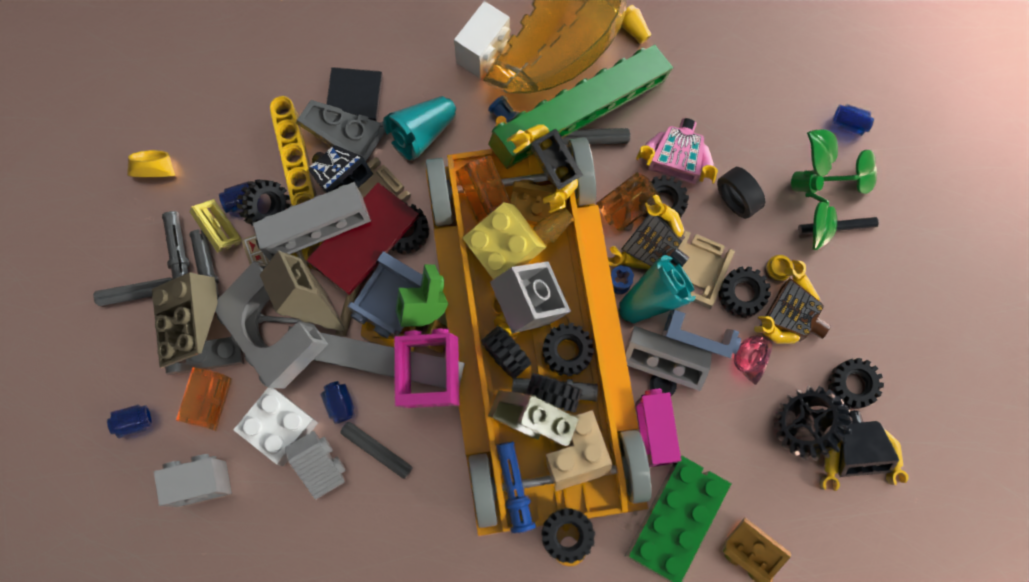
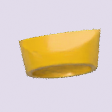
[127,150,175,177]

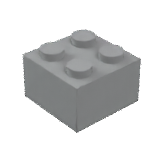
[490,262,571,333]
[154,454,232,507]

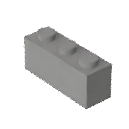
[625,326,712,391]

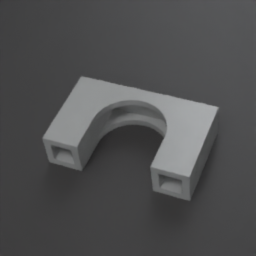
[215,261,328,389]

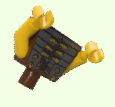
[754,260,831,344]

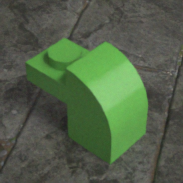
[395,265,448,327]

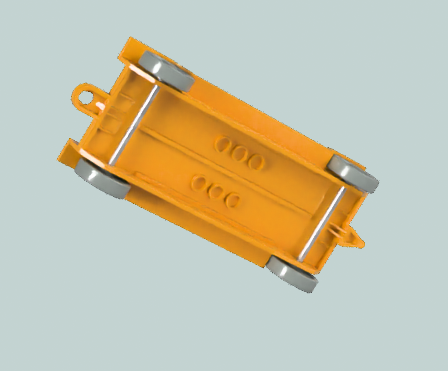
[426,116,651,566]

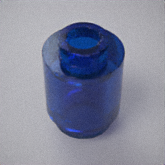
[832,104,874,136]
[219,181,261,214]
[320,381,355,424]
[107,404,153,438]

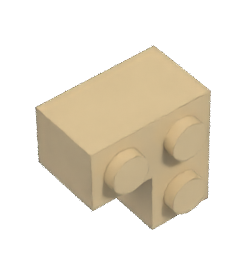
[546,410,612,491]

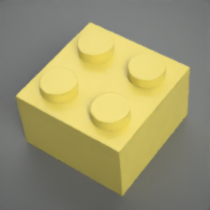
[463,202,546,280]

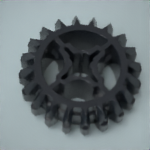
[774,386,852,461]

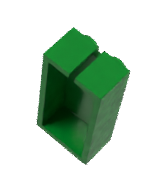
[625,455,732,582]

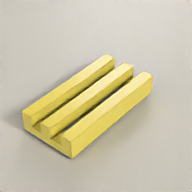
[189,199,241,253]

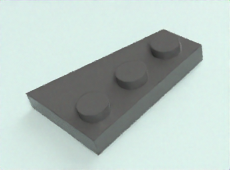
[296,100,385,161]

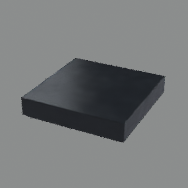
[326,67,383,122]

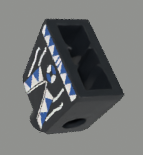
[309,146,374,194]

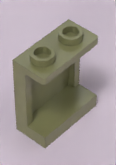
[488,390,579,446]

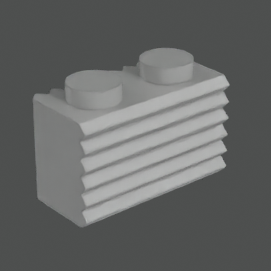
[285,431,346,500]

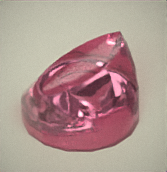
[734,336,773,385]

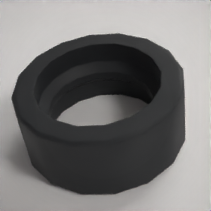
[717,166,766,219]

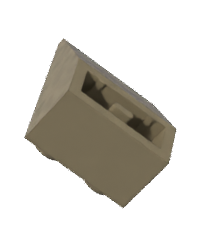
[260,251,344,332]
[152,272,218,368]

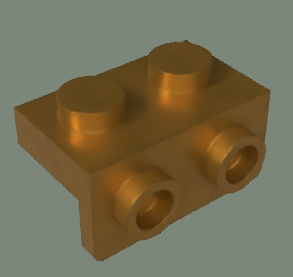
[510,179,566,230]
[723,518,791,582]

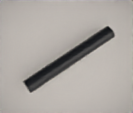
[798,217,879,235]

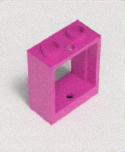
[394,329,459,408]
[635,389,681,468]

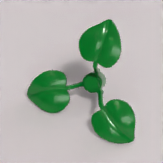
[791,129,877,250]

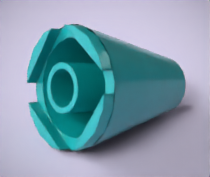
[383,96,456,160]
[619,255,696,323]

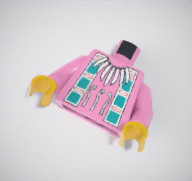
[636,118,718,184]

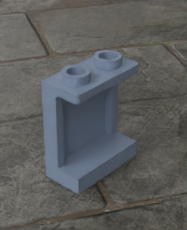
[347,251,422,339]
[662,310,741,358]

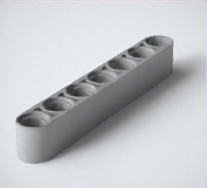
[288,326,465,389]

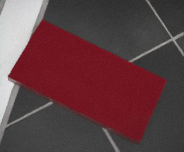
[307,182,419,296]

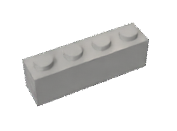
[253,182,371,261]

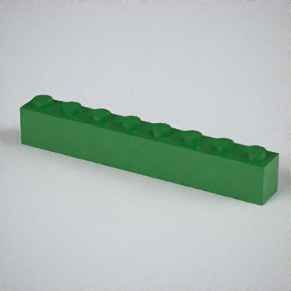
[488,45,674,169]

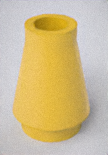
[617,5,652,44]

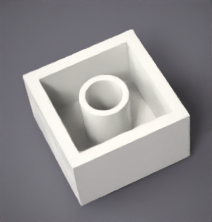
[454,1,511,79]
[233,388,318,466]

